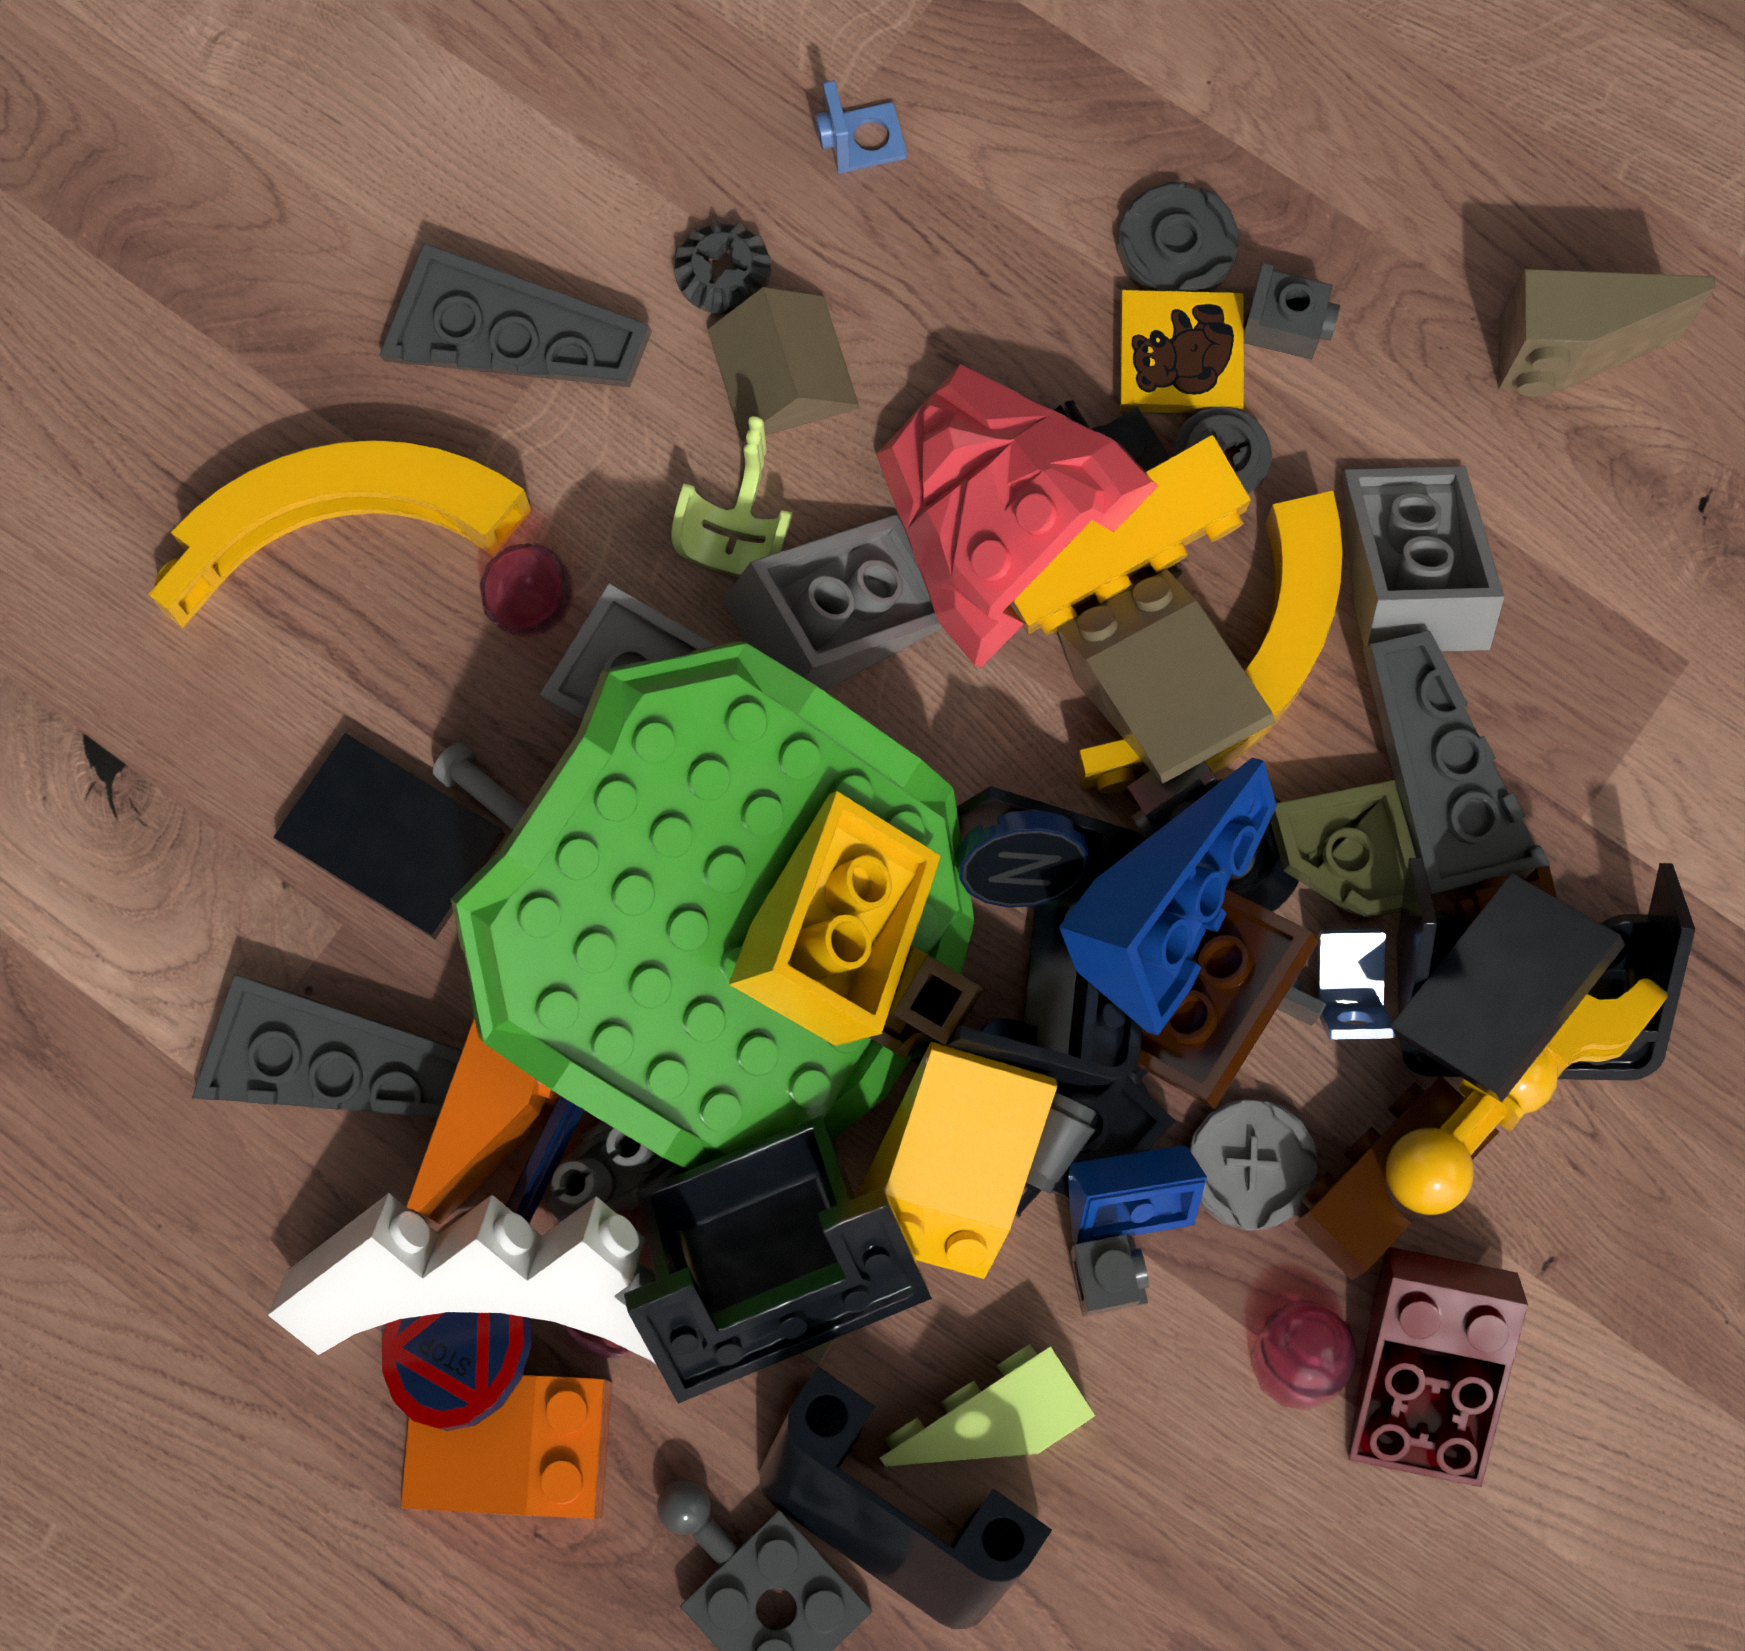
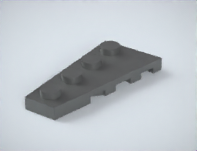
[379,243,652,387]
[1362,631,1550,894]
[192,975,462,1117]

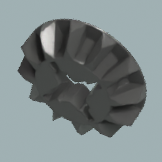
[674,219,771,314]
[1172,407,1272,494]

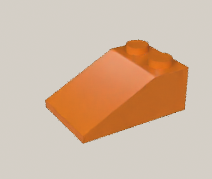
[406,1018,559,1225]
[401,1375,612,1519]

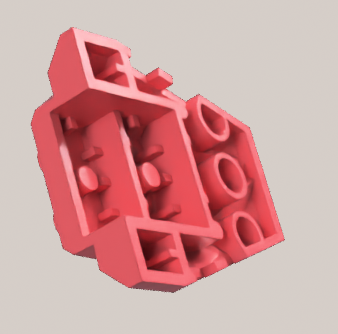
[876,364,1158,668]

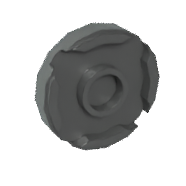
[1117,182,1239,292]

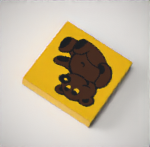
[1119,290,1244,414]

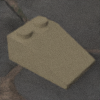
[1498,269,1715,397]
[1057,569,1275,784]

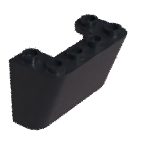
[760,1366,1052,1629]

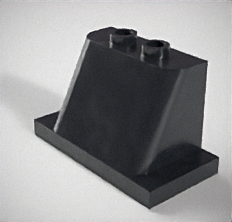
[624,1115,932,1404]

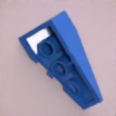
[1059,757,1277,1036]

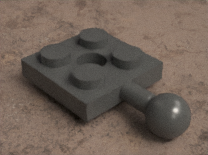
[657,1479,873,1651]

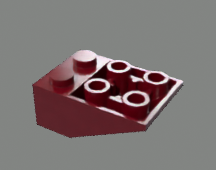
[1348,1247,1528,1488]

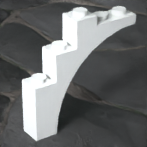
[268,1193,656,1364]

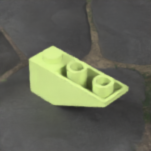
[880,1344,1095,1467]

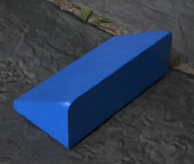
[1068,1146,1207,1244]

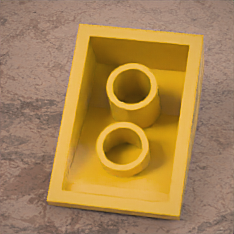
[729,791,941,1046]
[857,1042,1057,1279]

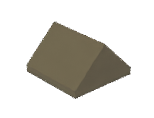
[708,287,859,442]

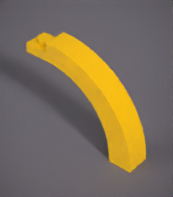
[148,440,532,628]
[1075,491,1343,793]

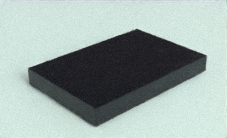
[273,733,505,940]
[1390,873,1625,1103]

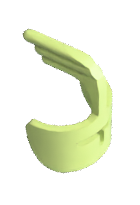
[671,416,792,577]

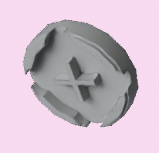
[1189,1100,1317,1231]

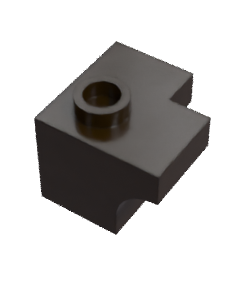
[868,945,984,1060]

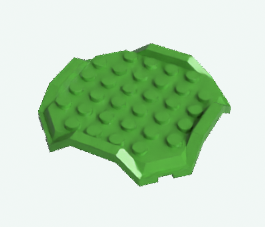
[451,641,974,1170]

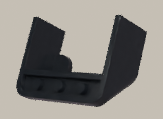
[911,786,1146,1085]
[1397,858,1695,1081]

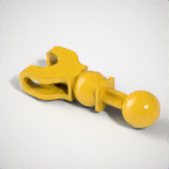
[1386,978,1668,1215]

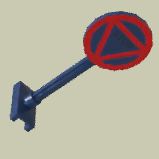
[382,1095,584,1431]

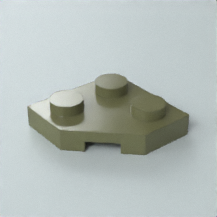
[1270,780,1416,920]

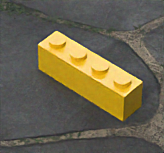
[1010,435,1251,636]

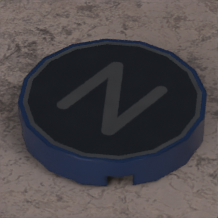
[957,810,1090,908]

